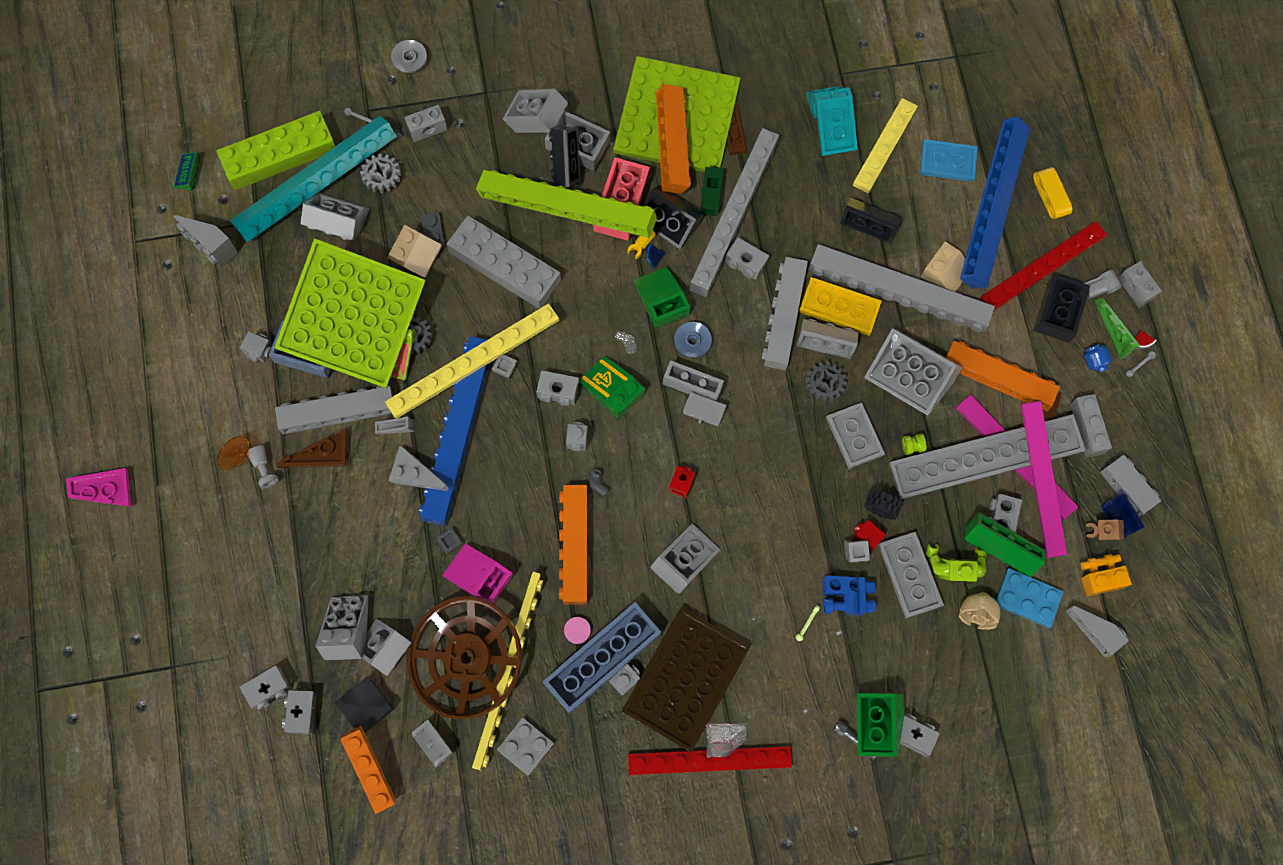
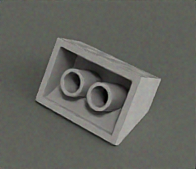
[301,192,369,240]
[796,319,858,359]

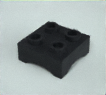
[334,677,394,733]

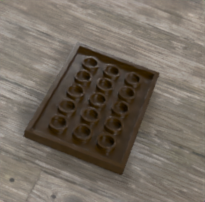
[621,607,750,753]

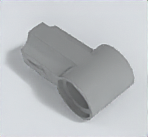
[1084,270,1122,299]

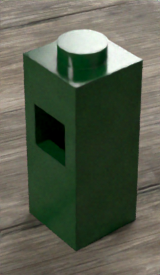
[700,166,723,216]

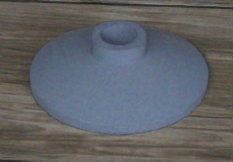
[674,322,712,358]

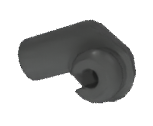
[588,469,609,497]

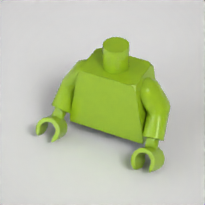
[926,544,987,582]

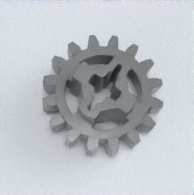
[360,153,401,193]

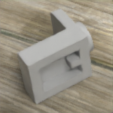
[609,664,640,696]

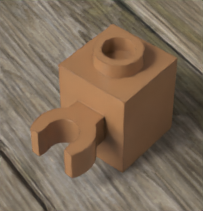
[1086,520,1124,540]

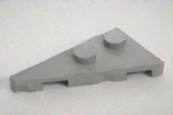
[389,446,449,491]

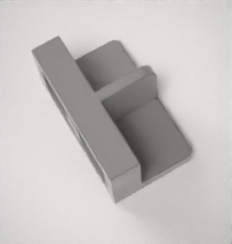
[683,392,726,426]

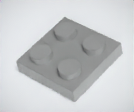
[497,718,554,776]

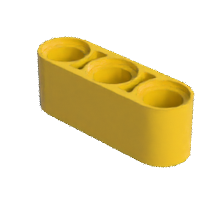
[1033,167,1072,219]

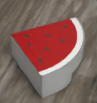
[1135,330,1156,349]

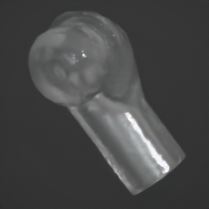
[615,330,637,354]

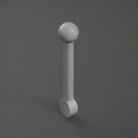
[344,108,373,123]
[1126,351,1156,377]

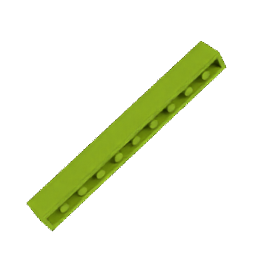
[476,170,657,238]

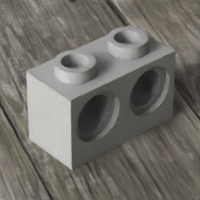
[988,494,1022,533]

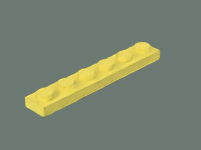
[852,98,918,194]

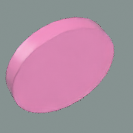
[564,617,591,644]

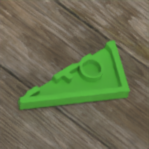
[1095,298,1139,359]

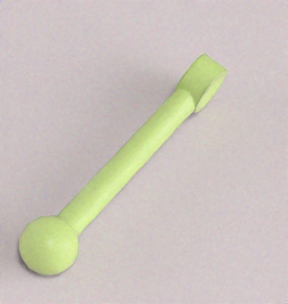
[796,605,820,641]

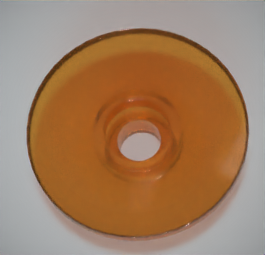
[217,436,249,471]

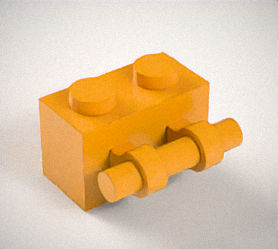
[1080,554,1132,597]

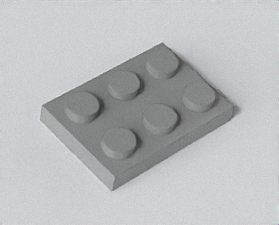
[826,403,885,469]

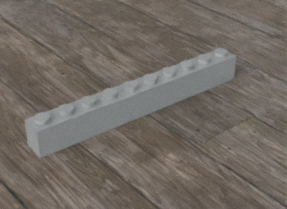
[690,128,779,298]
[809,244,995,332]

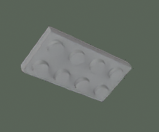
[878,532,944,619]

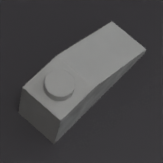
[1066,606,1129,658]

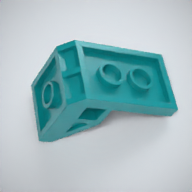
[806,86,858,156]

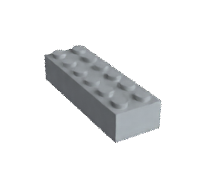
[446,216,561,309]

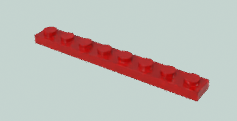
[980,221,1107,312]
[628,747,792,775]

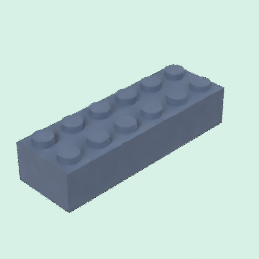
[543,602,661,715]

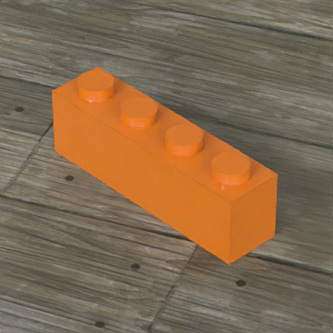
[340,725,395,814]

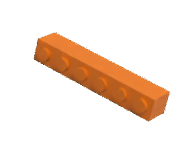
[656,84,691,194]
[946,341,1060,412]
[559,485,587,605]

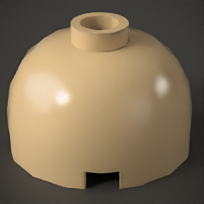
[959,592,1000,629]

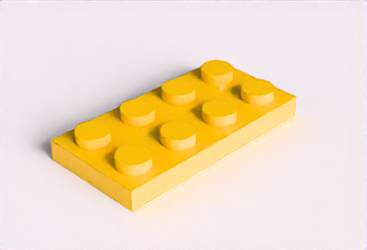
[799,277,882,336]

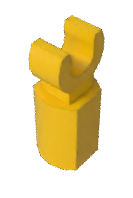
[628,230,656,259]

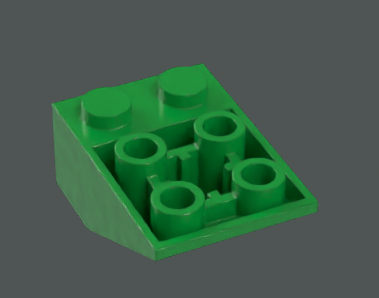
[633,266,690,329]

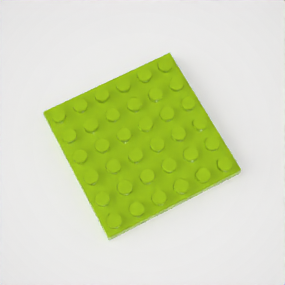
[613,56,740,172]
[274,238,425,388]

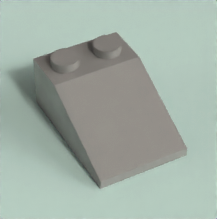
[650,524,720,594]

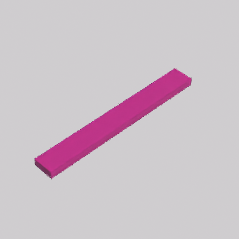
[956,395,1078,520]
[1021,401,1067,558]

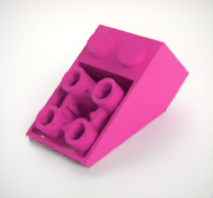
[442,543,513,604]

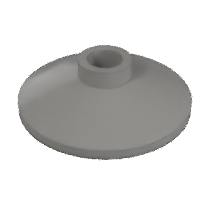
[391,40,427,73]

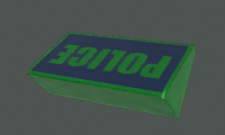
[174,152,200,191]

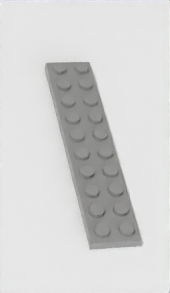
[889,414,1086,500]

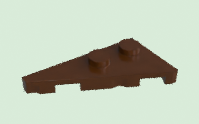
[276,429,347,468]

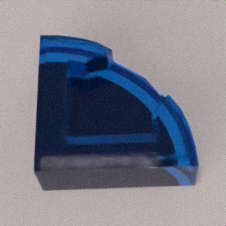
[646,244,665,270]

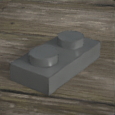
[421,212,445,249]

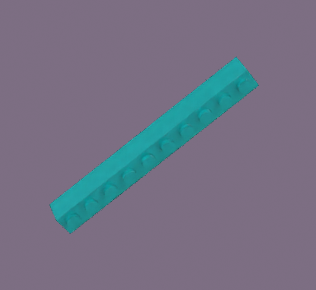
[230,116,397,242]

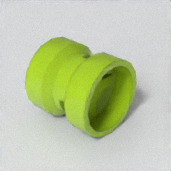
[902,433,926,455]

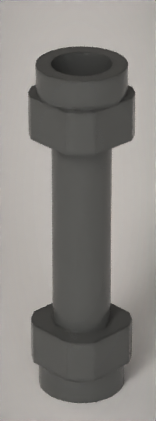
[833,721,876,760]

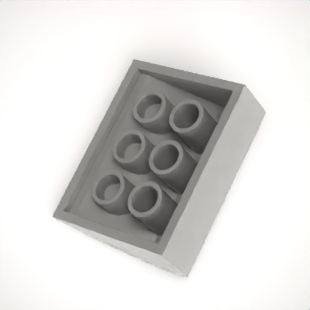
[864,328,962,416]

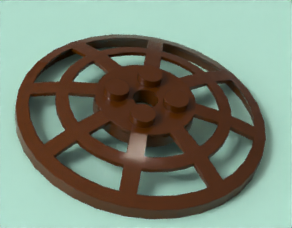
[407,596,522,719]

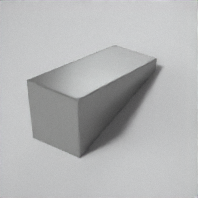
[375,417,415,434]

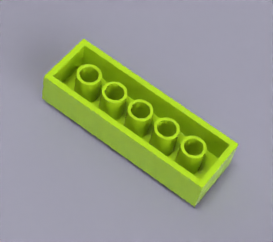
[216,111,335,191]

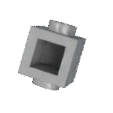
[240,331,272,362]
[566,422,588,451]

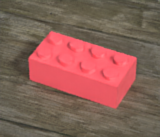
[593,158,650,241]

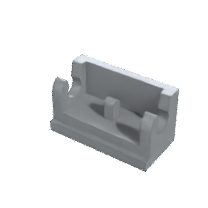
[412,720,454,767]

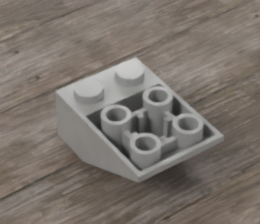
[174,215,238,268]
[315,595,368,660]

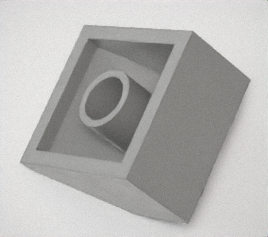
[362,619,411,676]

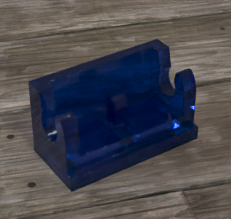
[1100,493,1144,538]

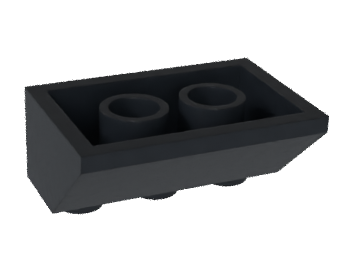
[549,126,580,187]
[642,185,704,249]
[840,198,901,244]

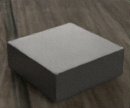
[436,528,463,555]

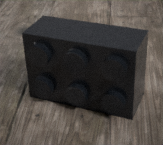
[1033,274,1090,343]

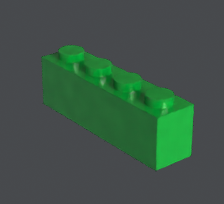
[964,512,1045,577]

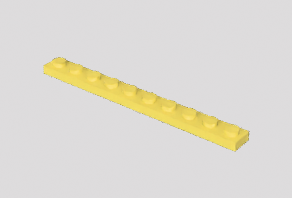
[385,303,559,419]
[472,572,544,771]

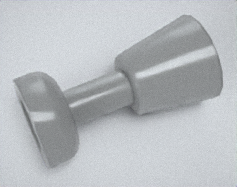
[245,445,279,489]

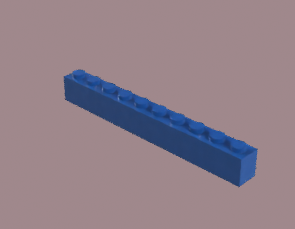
[960,117,1030,289]
[419,336,489,526]

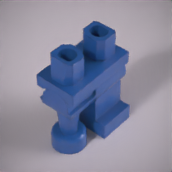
[822,576,876,616]

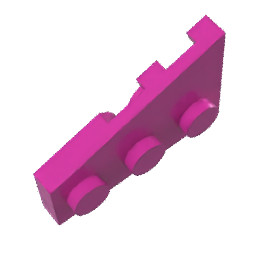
[66,468,131,507]

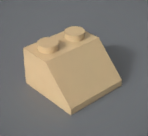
[387,225,442,277]
[921,241,965,292]

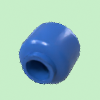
[1083,343,1112,372]

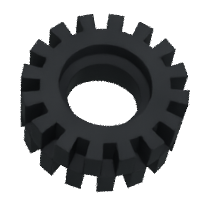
[864,490,903,520]

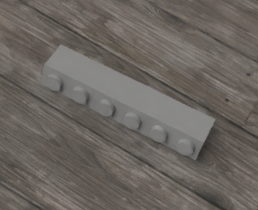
[761,257,808,371]
[275,386,393,435]

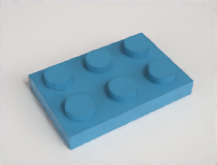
[920,139,978,182]
[995,568,1064,628]

